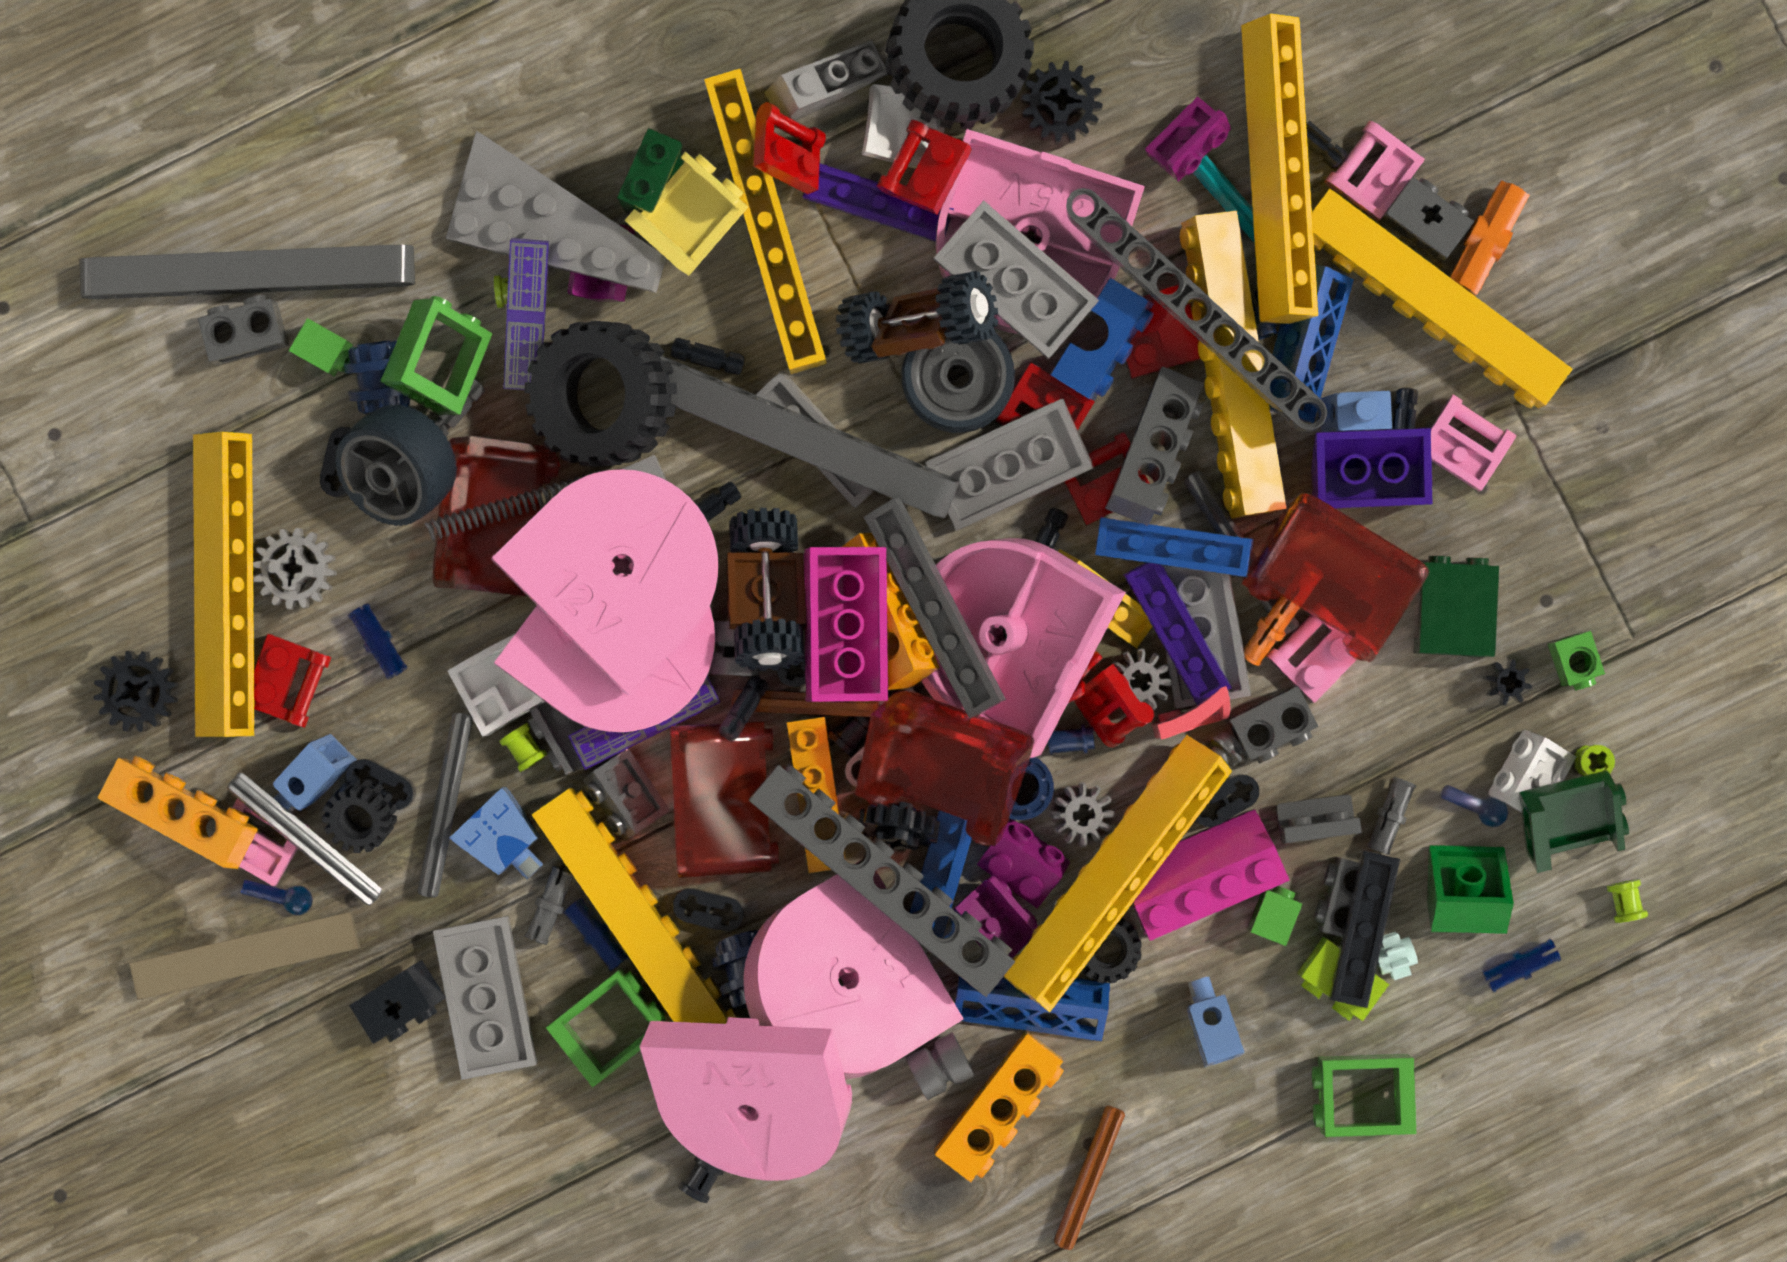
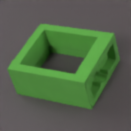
[380,296,493,415]
[546,968,667,1088]
[1312,1054,1417,1137]

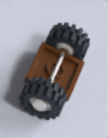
[836,271,998,364]
[726,508,807,671]

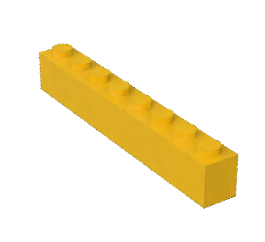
[1241,13,1318,324]
[704,69,827,374]
[1312,189,1573,409]
[1180,211,1287,519]
[193,432,254,737]
[1004,735,1232,1012]
[532,788,739,1024]

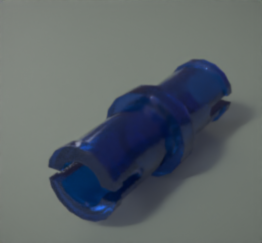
[348,603,408,680]
[563,898,629,971]
[1482,938,1562,993]

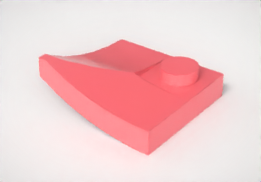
[1151,686,1230,740]

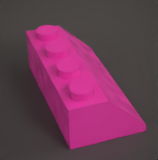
[804,547,888,702]
[1132,809,1290,941]

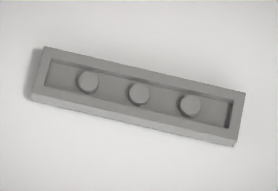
[756,371,874,508]

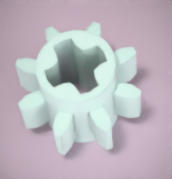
[1377,932,1418,981]

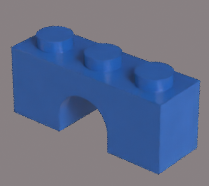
[1051,278,1154,401]

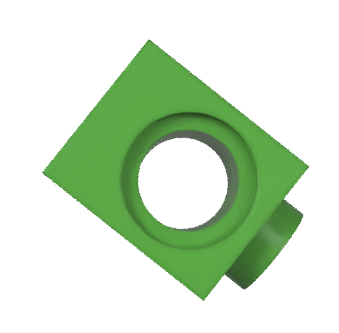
[289,318,353,377]
[1547,631,1605,691]
[1247,886,1302,946]

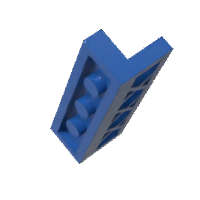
[1269,265,1354,423]
[1095,517,1254,577]
[909,793,982,937]
[955,976,1110,1041]

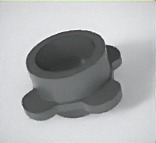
[1205,732,1243,767]

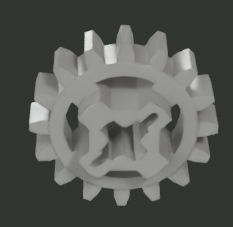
[253,528,337,610]

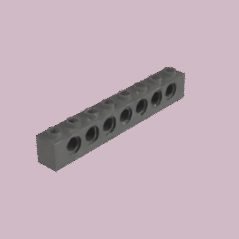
[748,764,1015,997]

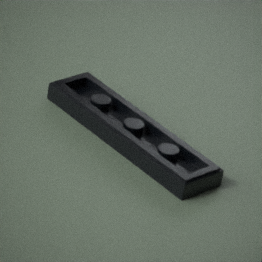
[1329,850,1400,1008]

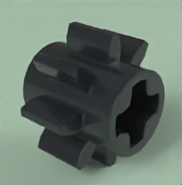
[1483,659,1532,706]

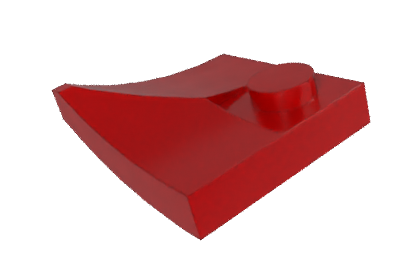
[1126,285,1201,379]

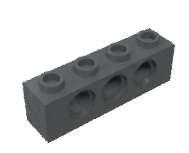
[1105,366,1205,526]

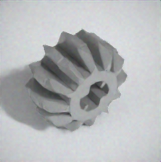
[1112,649,1172,710]
[1050,782,1115,847]

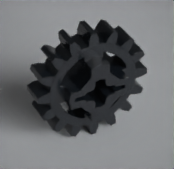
[1021,61,1103,145]
[93,651,179,732]
[858,801,940,851]

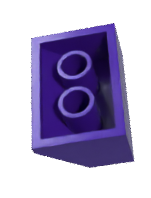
[1311,428,1433,509]

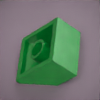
[1427,845,1514,934]

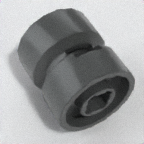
[711,621,760,676]
[905,1032,975,1100]

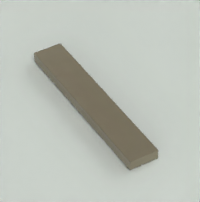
[129,911,360,1000]

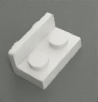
[1488,729,1576,813]

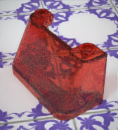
[432,436,559,597]
[1241,493,1429,663]
[855,691,1035,846]
[670,721,779,879]

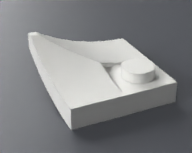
[862,84,945,169]
[448,634,545,737]

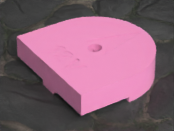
[936,129,1145,334]
[492,469,718,695]
[921,538,1126,759]
[494,558,715,733]
[744,860,963,1080]
[640,1017,852,1181]

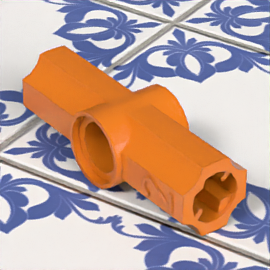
[1449,180,1530,296]

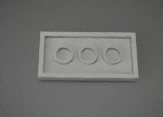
[933,200,1099,359]
[925,399,1094,531]
[1163,565,1252,709]
[433,915,538,1080]

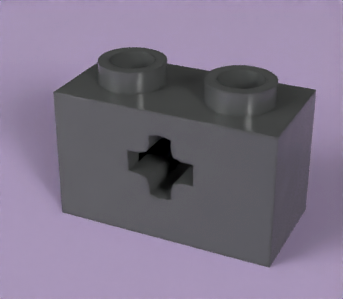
[1381,177,1474,263]

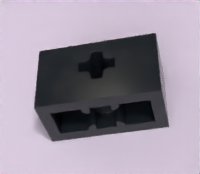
[349,960,446,1044]

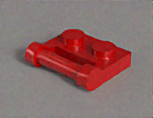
[753,102,826,195]
[876,119,972,215]
[995,363,1095,431]
[1064,432,1150,526]
[254,634,332,728]
[1074,664,1154,748]

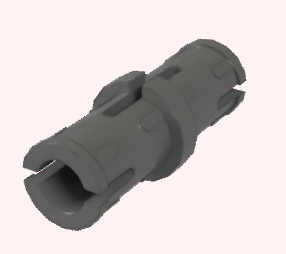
[1366,777,1417,856]
[525,866,574,945]

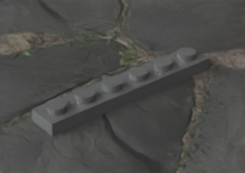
[864,498,1006,719]

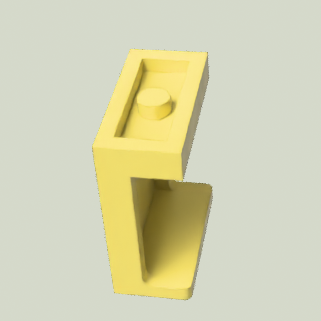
[625,152,748,276]

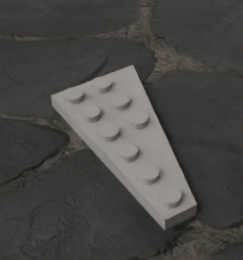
[446,130,666,293]

